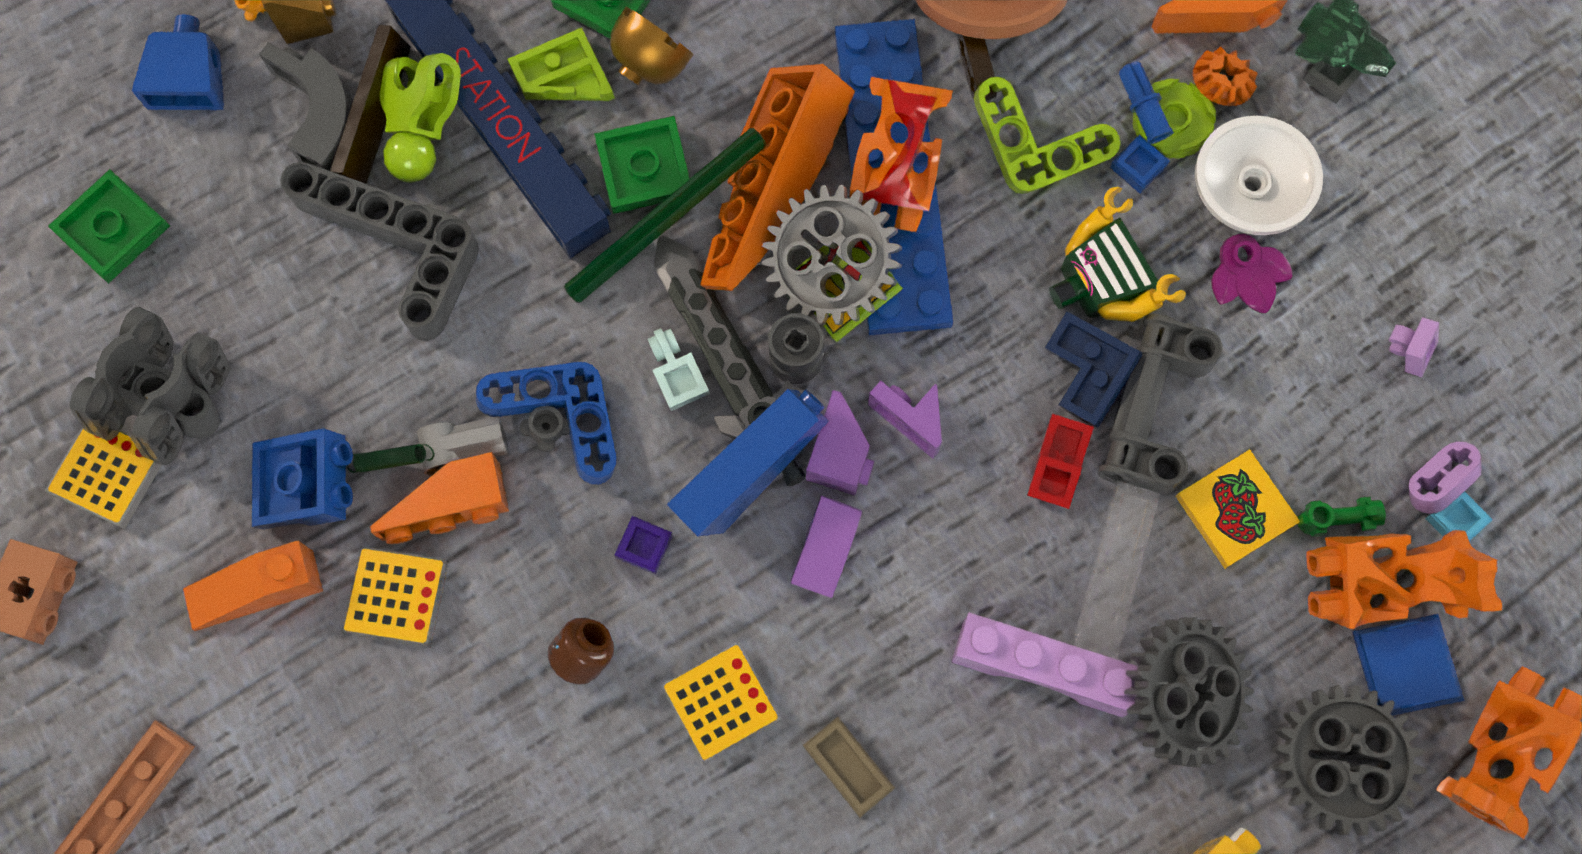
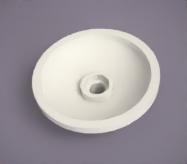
[1195,116,1323,235]

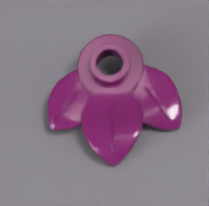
[1211,234,1292,314]

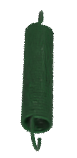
[346,444,435,473]

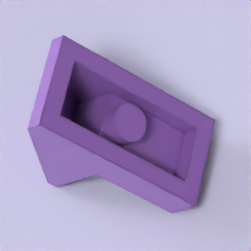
[868,381,942,459]

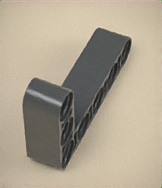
[280,162,479,341]

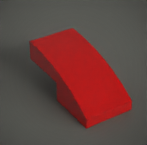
[1027,414,1094,509]

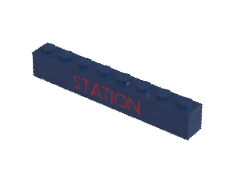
[385,0,611,259]

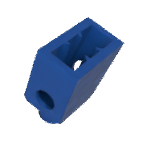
[132,14,224,110]

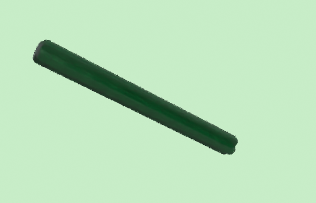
[564,128,766,303]

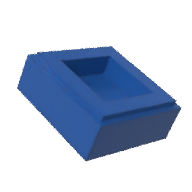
[1110,135,1170,194]

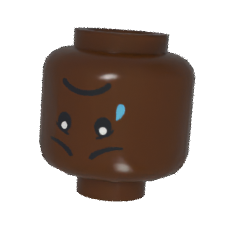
[548,618,614,685]

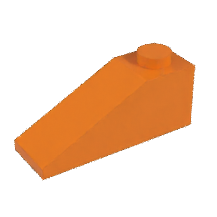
[1151,0,1287,33]
[183,540,323,631]

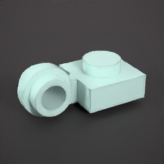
[647,328,710,411]

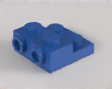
[252,428,353,530]

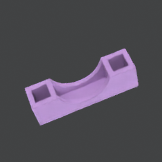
[951,613,1138,717]

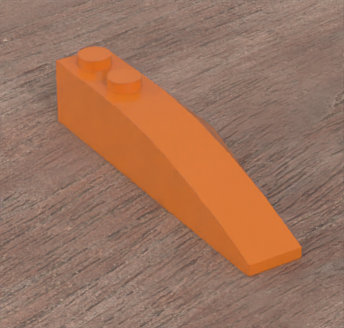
[700,64,855,291]

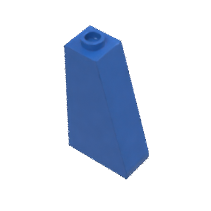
[667,389,829,537]

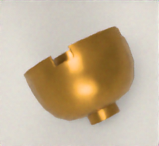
[610,7,694,85]

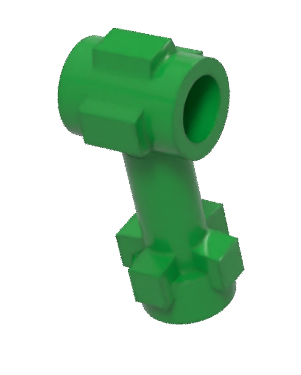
[1298,496,1386,537]

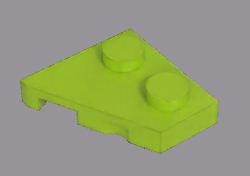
[507,27,615,101]

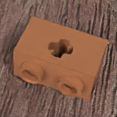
[0,539,78,645]

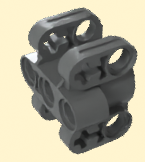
[70,307,229,466]

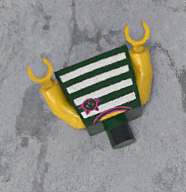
[1049,186,1186,322]

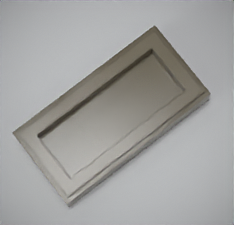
[803,717,895,818]

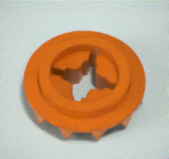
[1193,46,1258,106]

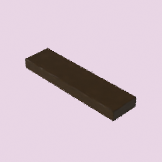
[330,25,411,184]

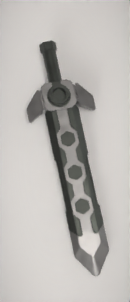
[654,236,806,486]

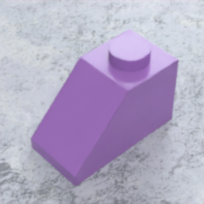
[806,390,875,496]

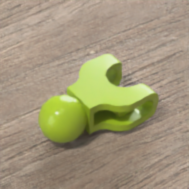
[379,53,461,183]

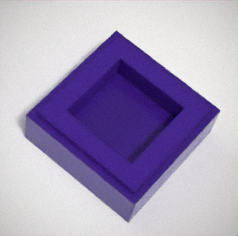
[614,516,673,574]

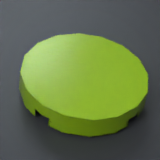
[1133,78,1216,159]

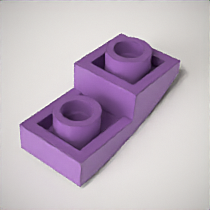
[790,495,862,598]

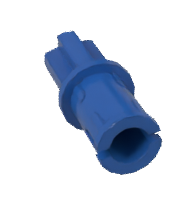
[1119,61,1174,144]

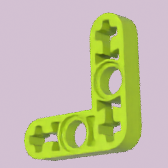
[974,77,1120,194]

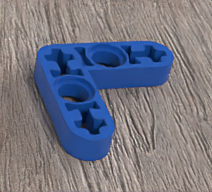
[476,362,616,485]

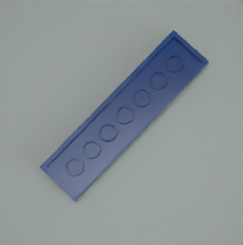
[835,19,953,335]

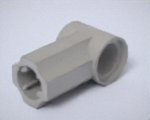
[417,416,508,476]

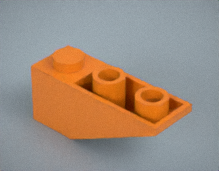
[370,452,509,544]

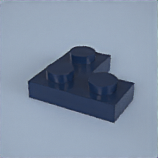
[1045,311,1143,428]

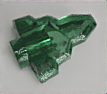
[1295,0,1396,77]

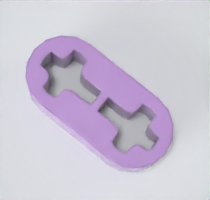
[1408,442,1481,514]

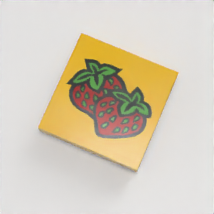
[1175,449,1300,569]

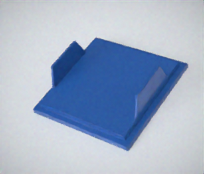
[1352,614,1465,716]

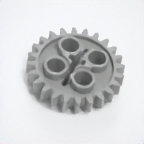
[762,185,902,325]

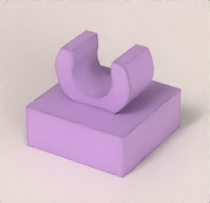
[1389,317,1439,377]

